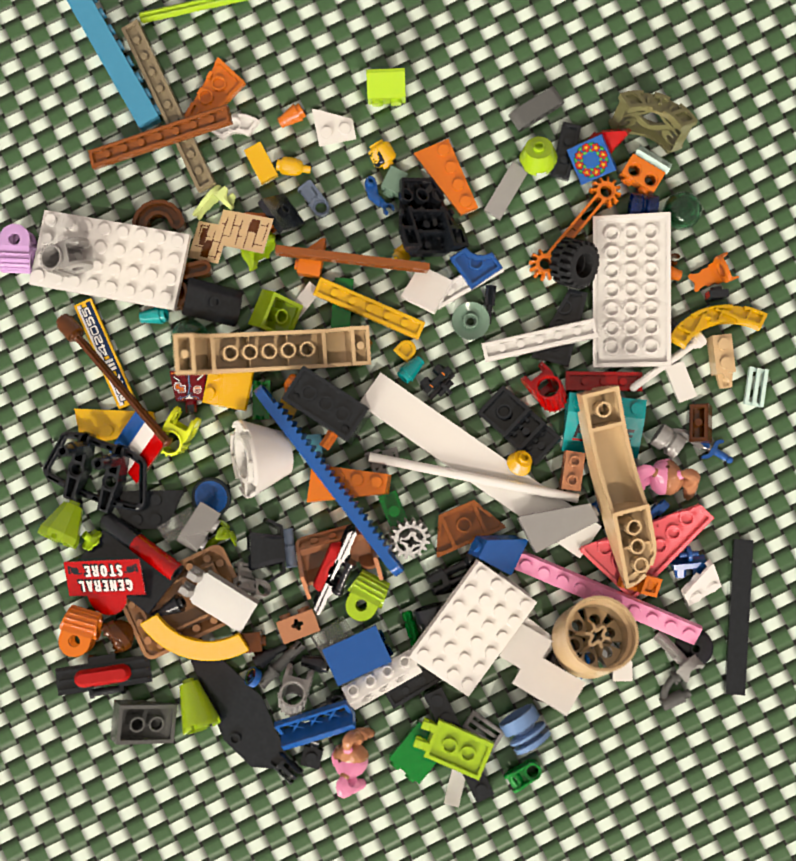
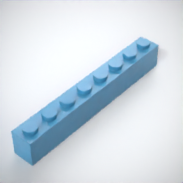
[67,0,162,132]

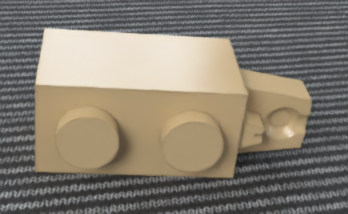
[707,334,736,389]

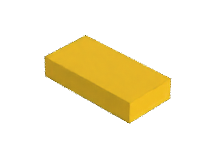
[244,142,278,185]

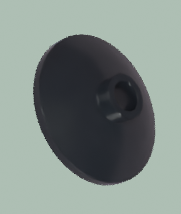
[675,630,713,664]

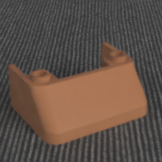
[295,523,384,600]

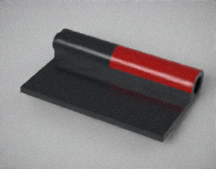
[78,513,184,614]

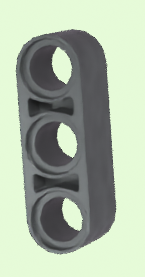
[508,86,565,132]

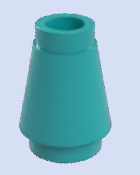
[139,307,169,324]
[397,356,424,384]

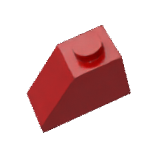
[588,128,632,154]

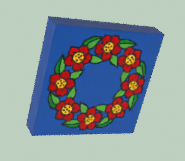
[567,133,617,185]

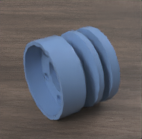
[499,703,551,755]

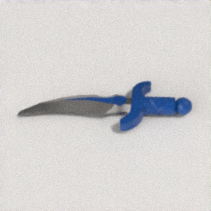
[673,428,733,463]

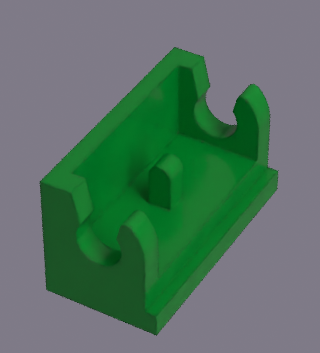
[252,380,272,420]

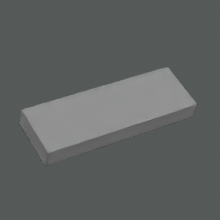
[484,162,528,220]

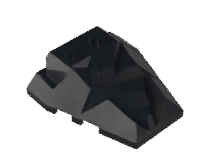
[399,177,470,257]

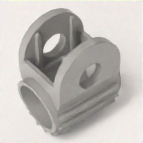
[39,237,94,278]
[278,663,315,717]

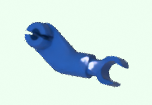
[365,176,394,215]

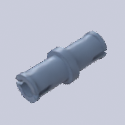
[283,528,298,568]

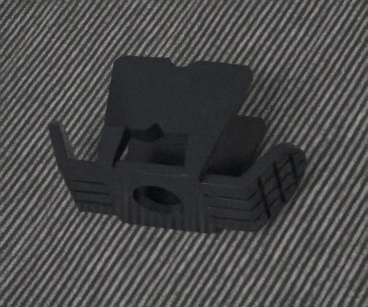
[247,518,286,584]

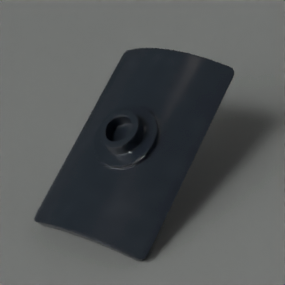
[182,278,243,327]

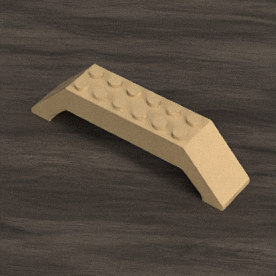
[172,326,371,375]

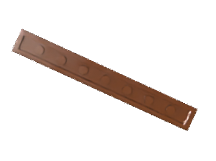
[88,104,233,170]
[275,245,430,273]

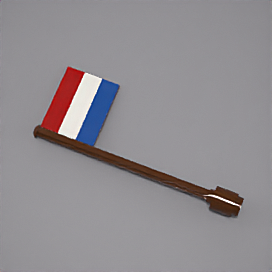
[56,314,173,484]

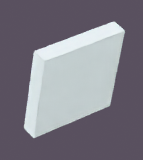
[401,269,453,315]

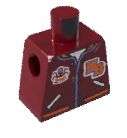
[170,371,208,413]

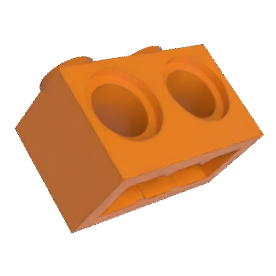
[618,153,665,197]

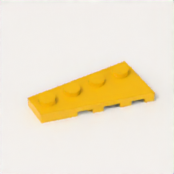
[74,409,156,442]

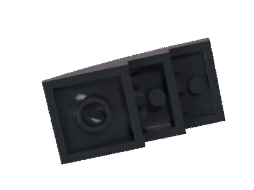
[478,385,562,467]

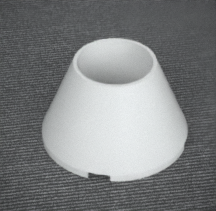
[230,420,293,498]

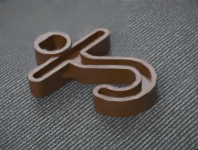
[132,200,214,311]

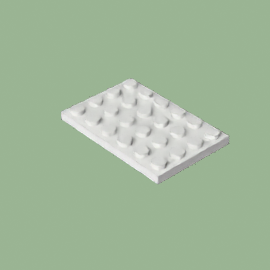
[407,559,537,697]

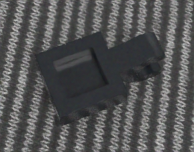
[300,740,324,770]

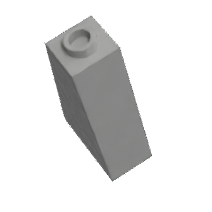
[517,503,599,553]

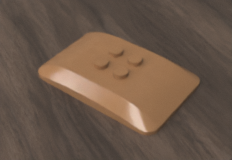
[123,545,240,659]

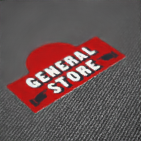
[64,559,146,615]

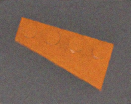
[184,57,246,118]

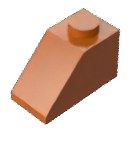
[294,238,327,279]

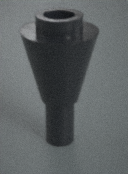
[150,594,186,616]
[252,643,287,669]

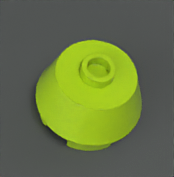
[519,137,558,176]

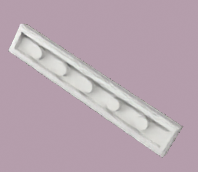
[481,318,599,362]

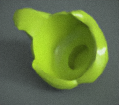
[240,231,276,271]

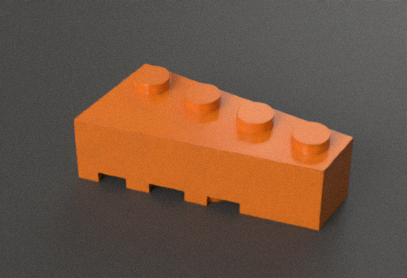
[307,466,391,503]

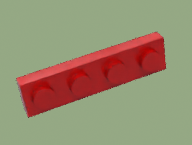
[565,371,642,392]

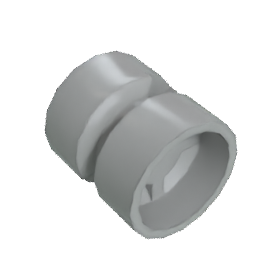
[650,423,687,459]

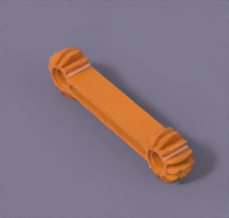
[528,176,621,281]

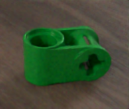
[503,759,542,793]

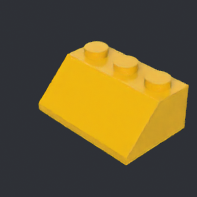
[202,372,254,411]

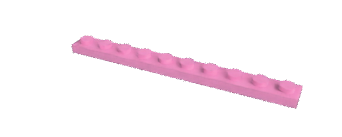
[515,551,702,645]

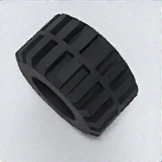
[550,238,600,289]

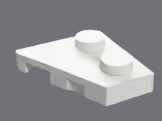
[681,559,722,606]

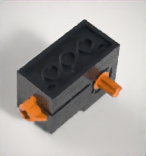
[282,365,372,451]

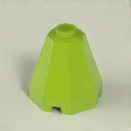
[38,500,83,549]

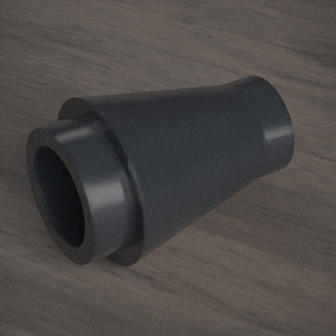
[301,655,330,674]

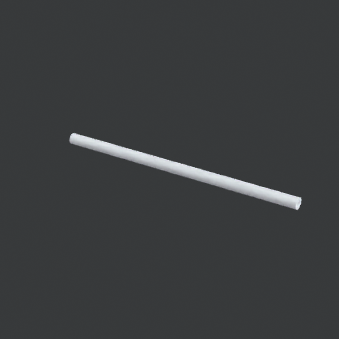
[368,452,579,503]

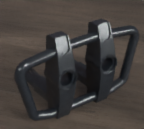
[43,431,147,514]

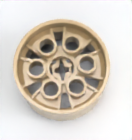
[551,596,639,679]

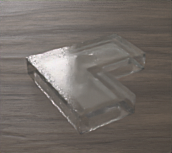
[157,507,211,544]

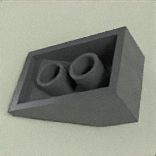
[110,700,177,745]

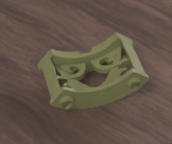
[608,90,698,154]

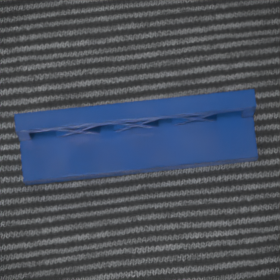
[274,700,356,751]

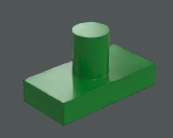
[378,490,408,532]

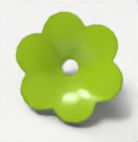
[82,529,102,551]

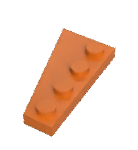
[414,139,478,216]

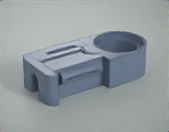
[297,180,330,218]

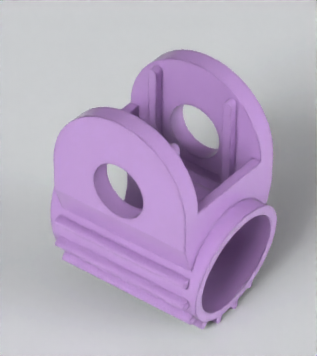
[0,224,37,274]

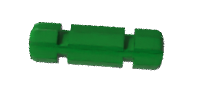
[402,610,419,647]

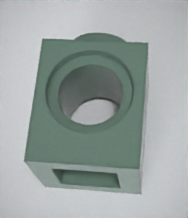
[381,166,408,198]

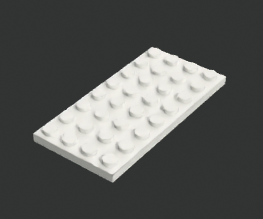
[29,210,192,311]
[593,212,671,368]

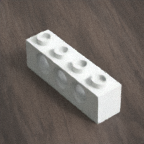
[341,649,422,710]

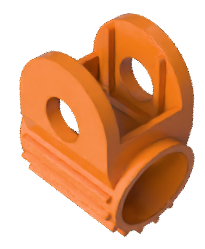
[58,605,103,657]

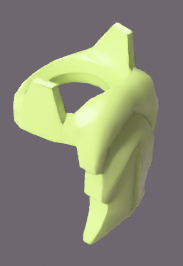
[192,184,236,220]

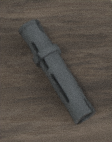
[259,639,306,689]

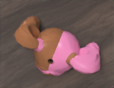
[636,458,701,501]
[331,727,375,798]

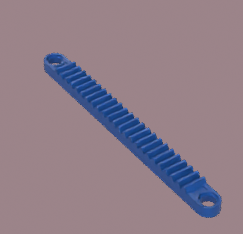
[254,384,404,577]

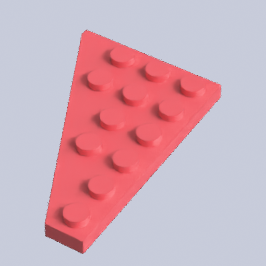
[579,503,714,598]

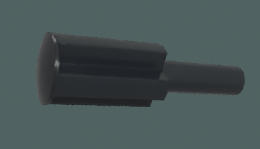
[484,285,497,325]

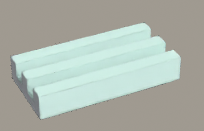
[635,145,672,174]
[743,366,769,408]

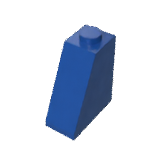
[468,535,528,575]

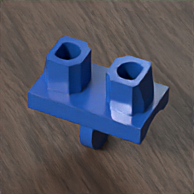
[670,546,707,578]

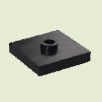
[258,193,305,234]

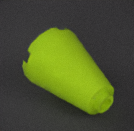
[179,678,221,735]

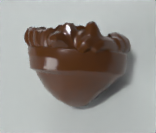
[100,620,135,653]

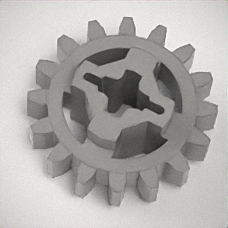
[388,517,431,559]

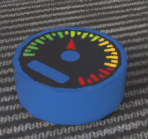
[245,667,262,688]

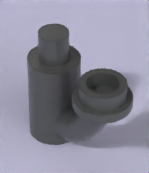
[659,671,692,711]

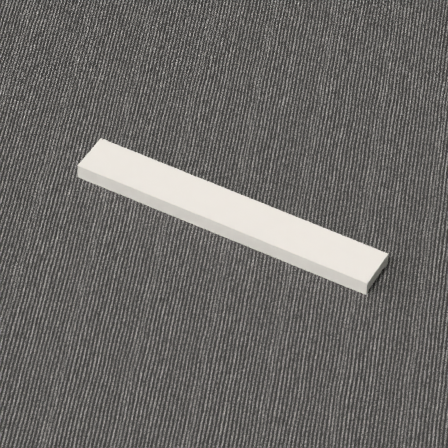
[360,372,602,558]

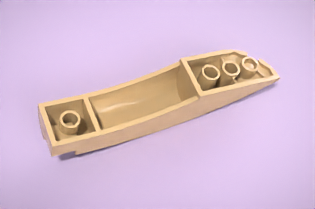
[577,385,657,589]

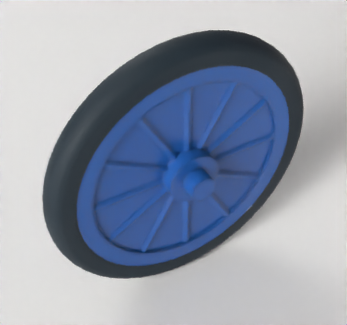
[192,477,231,515]

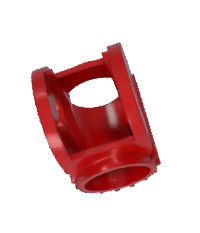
[520,362,568,413]

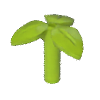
[205,519,237,548]

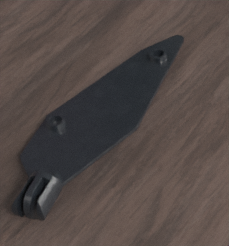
[191,637,304,785]

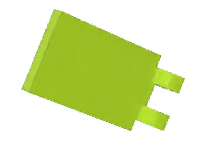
[413,717,494,781]

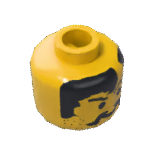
[368,139,396,170]

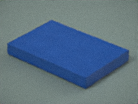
[322,625,392,686]

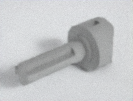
[653,631,705,683]

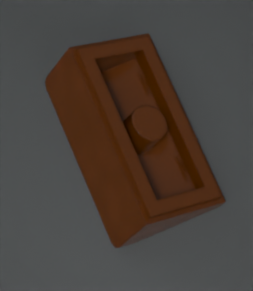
[689,403,712,443]

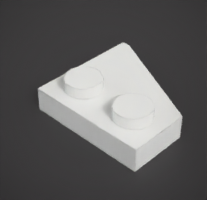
[312,109,356,147]

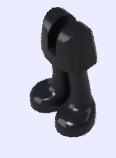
[425,550,476,596]

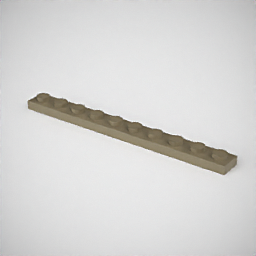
[121,19,217,193]

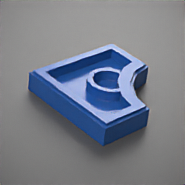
[450,247,503,290]

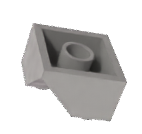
[176,502,221,553]

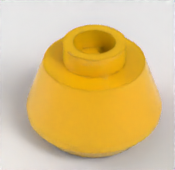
[507,450,532,476]

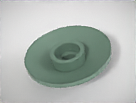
[452,302,490,340]

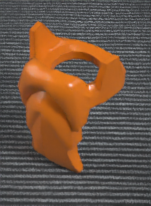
[688,252,739,292]

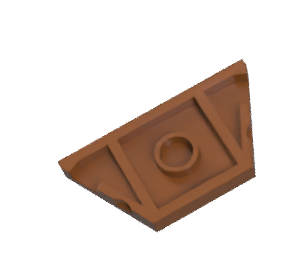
[436,500,506,557]

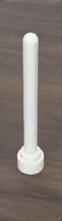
[629,332,707,392]

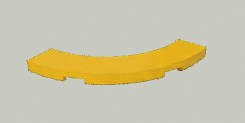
[671,304,768,349]
[140,613,250,661]

